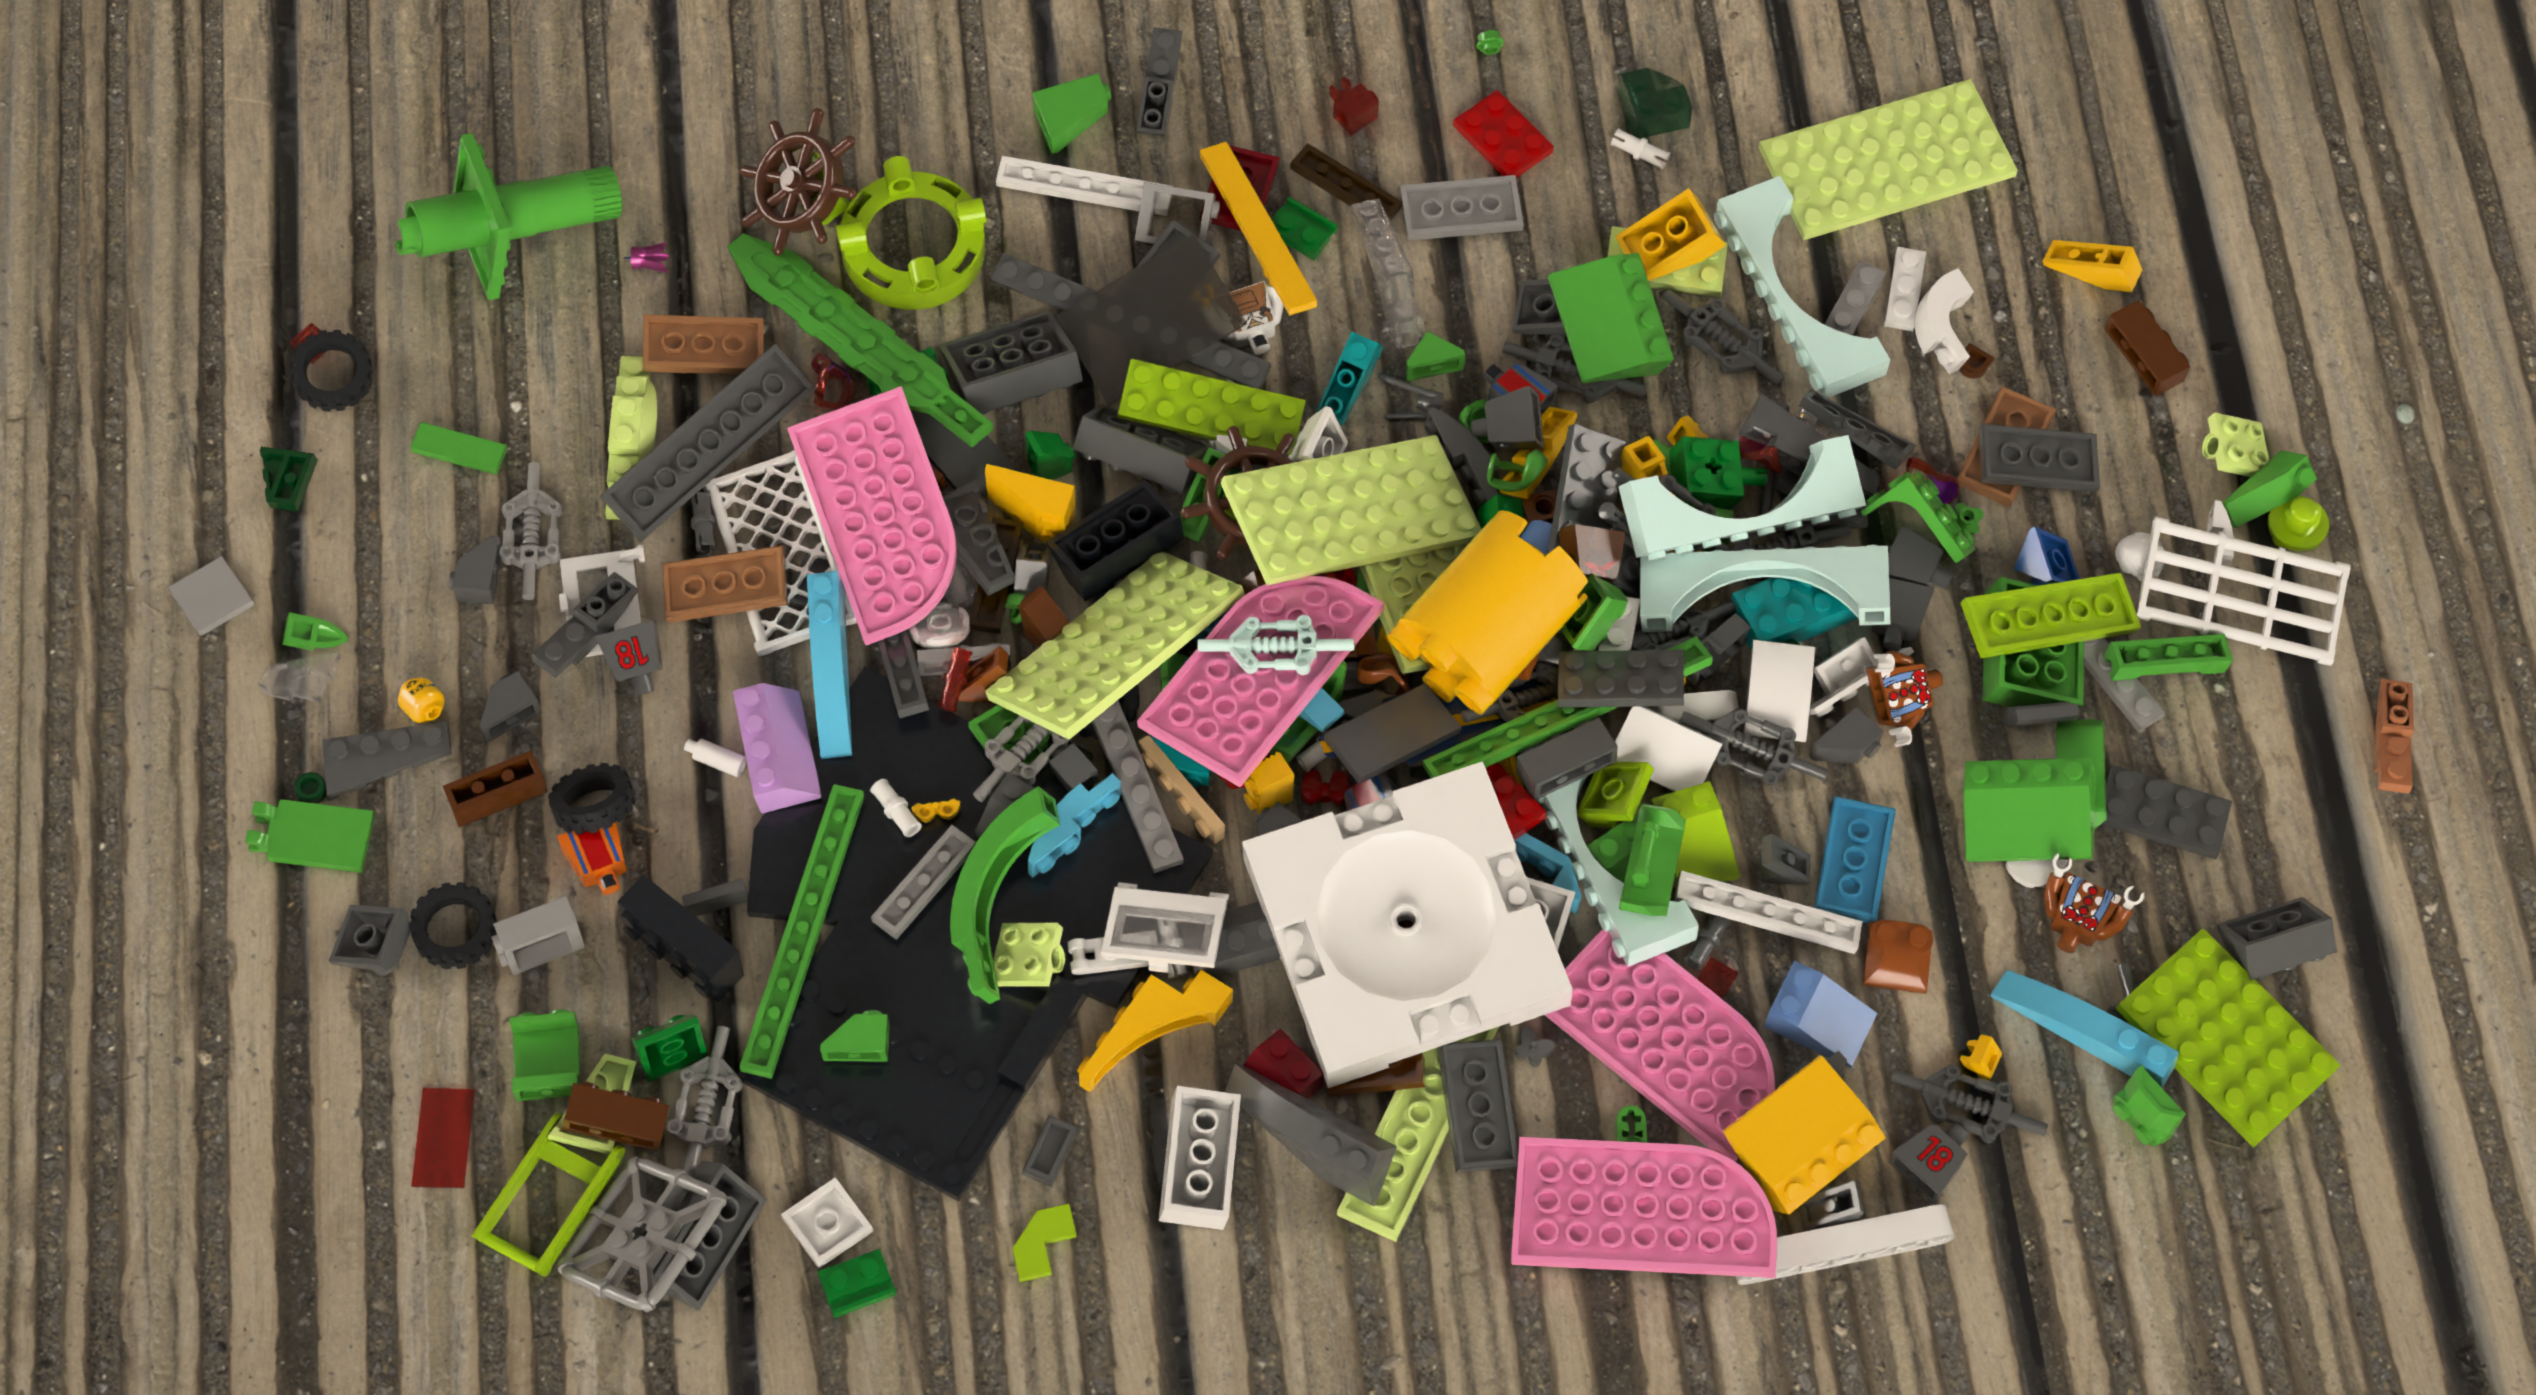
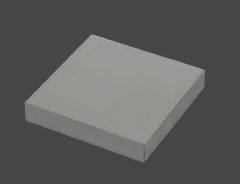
[168,556,254,637]

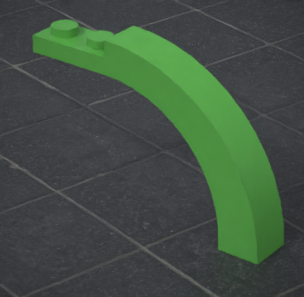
[950,786,1060,1004]

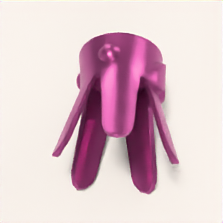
[623,242,669,273]

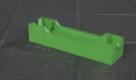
[2103,634,2233,681]

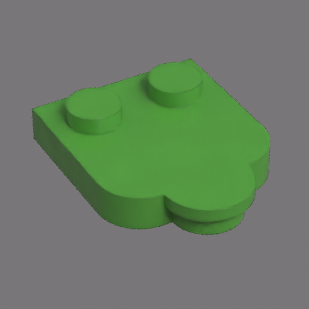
[969,705,1050,765]

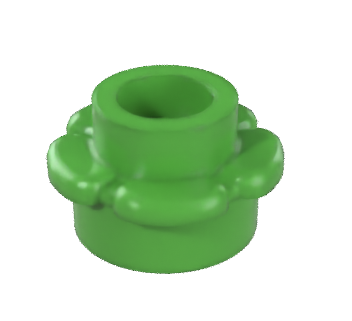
[1476,30,1504,55]

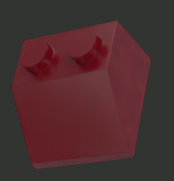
[1243,1028,1324,1099]

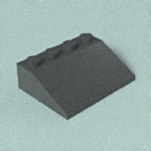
[939,310,1083,415]

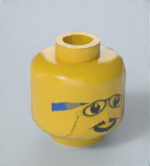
[398,677,445,724]

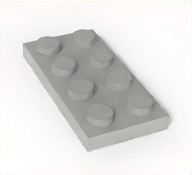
[1400,175,1524,241]

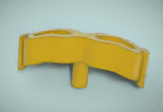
[911,799,961,823]

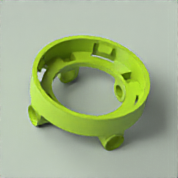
[836,156,986,310]

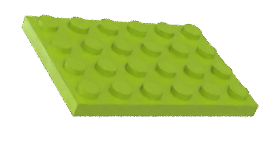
[2115,928,2341,1148]

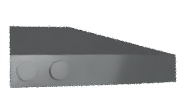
[1225,1063,1397,1206]

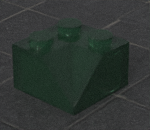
[1617,68,1693,139]

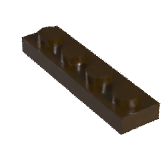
[1290,143,1402,228]
[970,517,1023,634]

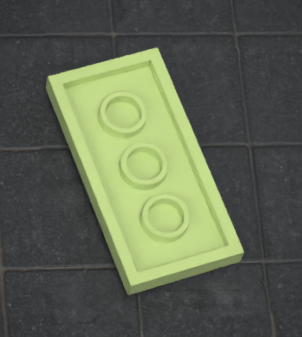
[1607,226,1728,298]

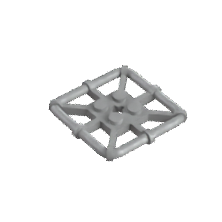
[557,1156,726,1312]

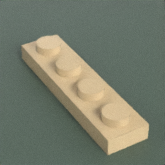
[1138,734,1225,844]

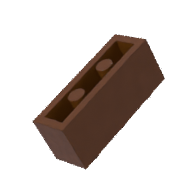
[2104,300,2190,397]
[443,750,548,828]
[562,1082,670,1152]

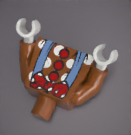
[1866,650,1943,747]
[2043,853,2145,953]

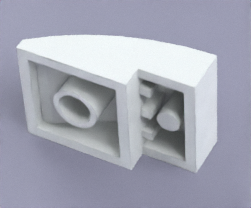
[1742,640,1815,742]
[1615,706,1723,791]

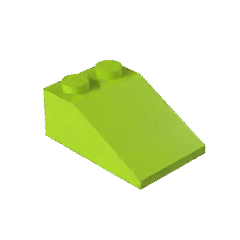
[1650,781,1740,882]

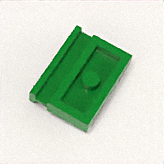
[1271,197,1338,261]
[817,1249,896,1318]

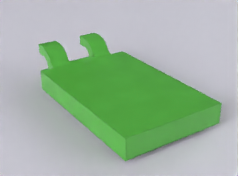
[245,799,375,873]

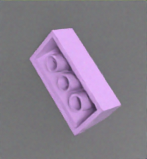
[733,683,822,814]

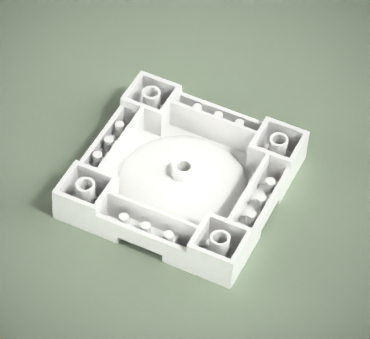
[1242,761,1573,1088]

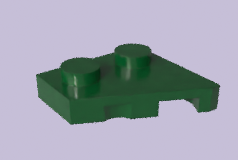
[260,446,318,511]

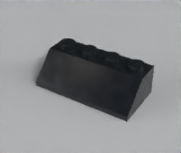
[1046,480,1184,601]

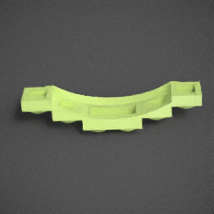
[605,356,658,520]

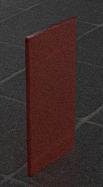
[411,1088,475,1188]

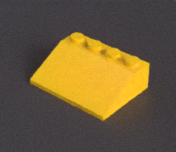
[1723,1055,1886,1215]

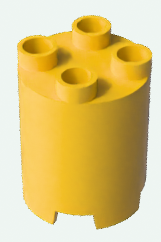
[1387,511,1588,715]

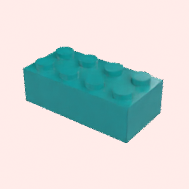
[1731,577,1858,651]

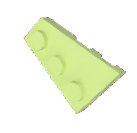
[548,1053,636,1155]

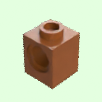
[1520,489,1557,530]

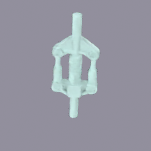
[1197,615,1355,675]

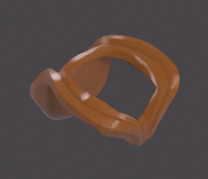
[1356,653,1411,696]

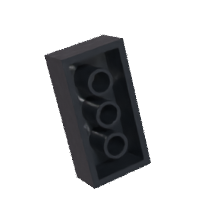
[617,875,744,1002]

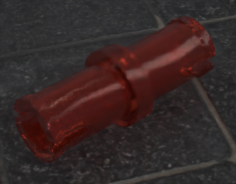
[937,647,973,712]

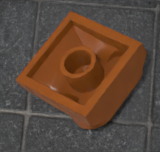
[1863,919,1933,994]

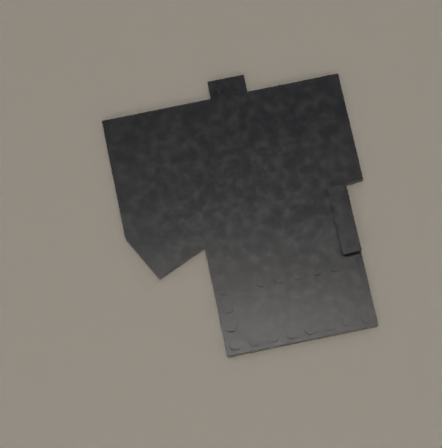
[737,666,1213,1202]

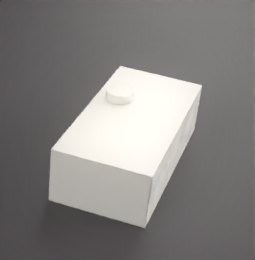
[1159,1086,1241,1230]

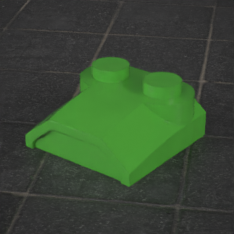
[2112,1065,2186,1147]

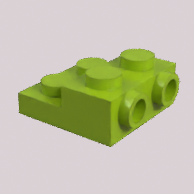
[1577,762,1654,828]

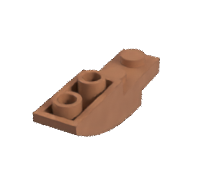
[2374,679,2414,794]

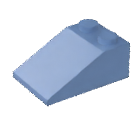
[1764,961,1877,1068]

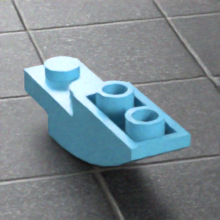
[1028,773,1121,878]

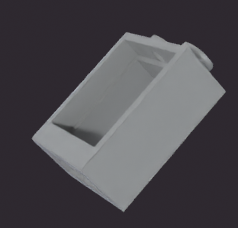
[1135,182,1220,247]
[491,896,585,975]

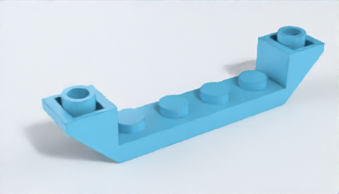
[1514,833,1582,914]

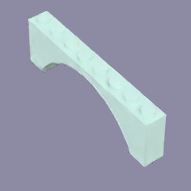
[1714,176,1891,398]
[1618,435,1866,561]
[1640,544,1890,632]
[1533,732,1699,967]

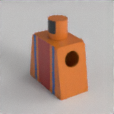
[557,822,627,895]

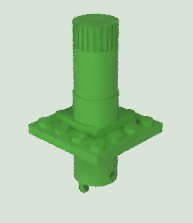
[395,133,622,300]

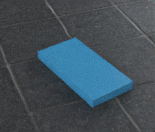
[1814,796,1896,924]

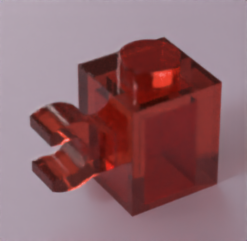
[1329,77,1379,136]

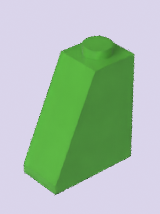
[1032,73,1111,154]

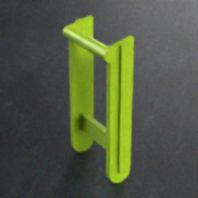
[471,1112,625,1277]

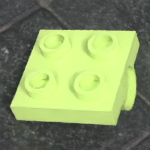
[2202,413,2269,477]
[993,923,1065,986]

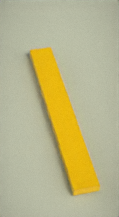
[1200,141,1317,316]

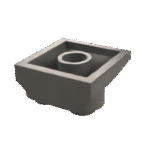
[1512,279,1568,340]
[329,905,410,976]

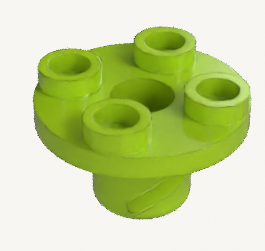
[2267,495,2329,551]

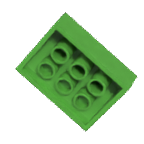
[1548,253,1674,383]
[1982,577,2084,708]
[1964,757,2097,862]

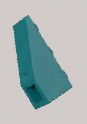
[1315,331,1384,426]

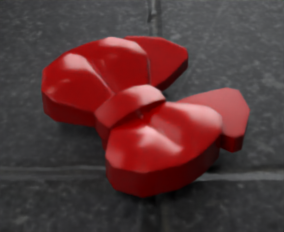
[1301,770,1350,805]

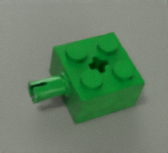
[1669,436,1767,510]

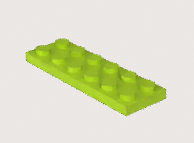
[1117,359,1306,457]
[1960,573,2142,659]

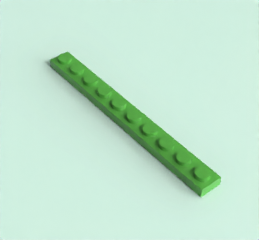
[1423,636,1712,778]
[739,784,865,1079]

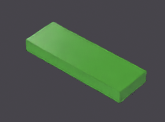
[410,422,507,475]

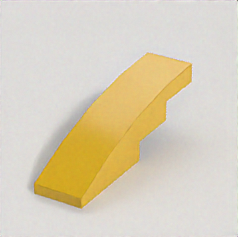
[1500,407,1577,499]

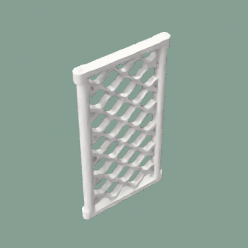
[703,450,857,656]

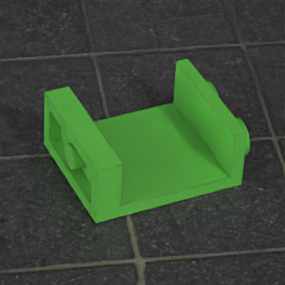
[509,1009,581,1102]

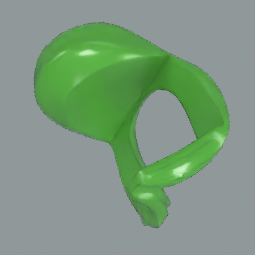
[1487,449,1548,492]

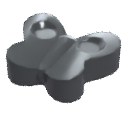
[1516,1027,1555,1067]

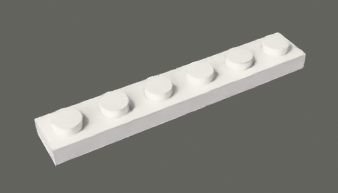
[996,156,1173,216]
[1673,871,1862,954]

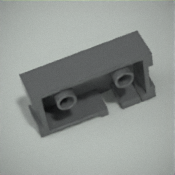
[1686,613,1751,689]

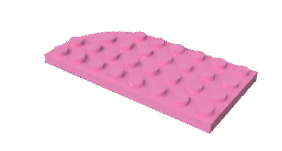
[787,386,957,645]
[1137,576,1384,787]
[1545,929,1775,1163]
[1511,1137,1777,1278]

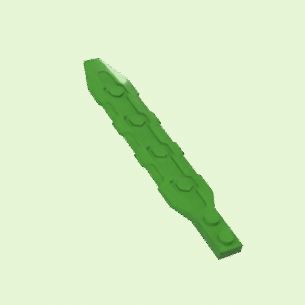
[727,233,993,447]

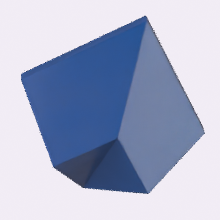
[2014,527,2080,586]

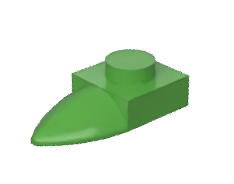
[282,612,348,651]

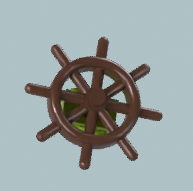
[740,108,857,256]
[1180,426,1295,560]

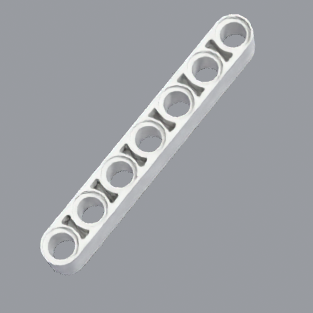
[1736,1204,1955,1285]

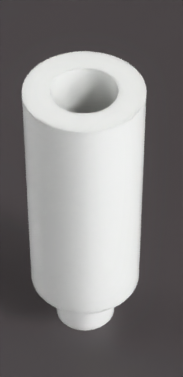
[684,738,747,778]

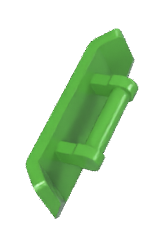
[2056,719,2107,829]
[1619,804,1686,916]

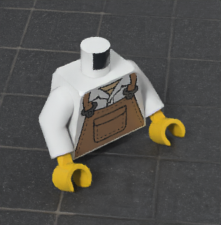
[1193,269,1284,355]

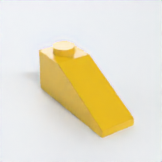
[2042,240,2142,292]

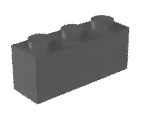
[1516,718,1618,800]

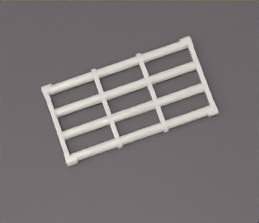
[2136,516,2351,666]

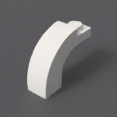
[1914,268,1974,374]

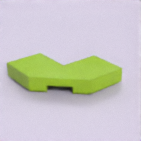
[1012,1204,1077,1282]

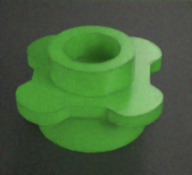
[1954,503,1984,534]

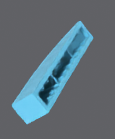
[807,571,852,759]
[1991,970,2179,1088]

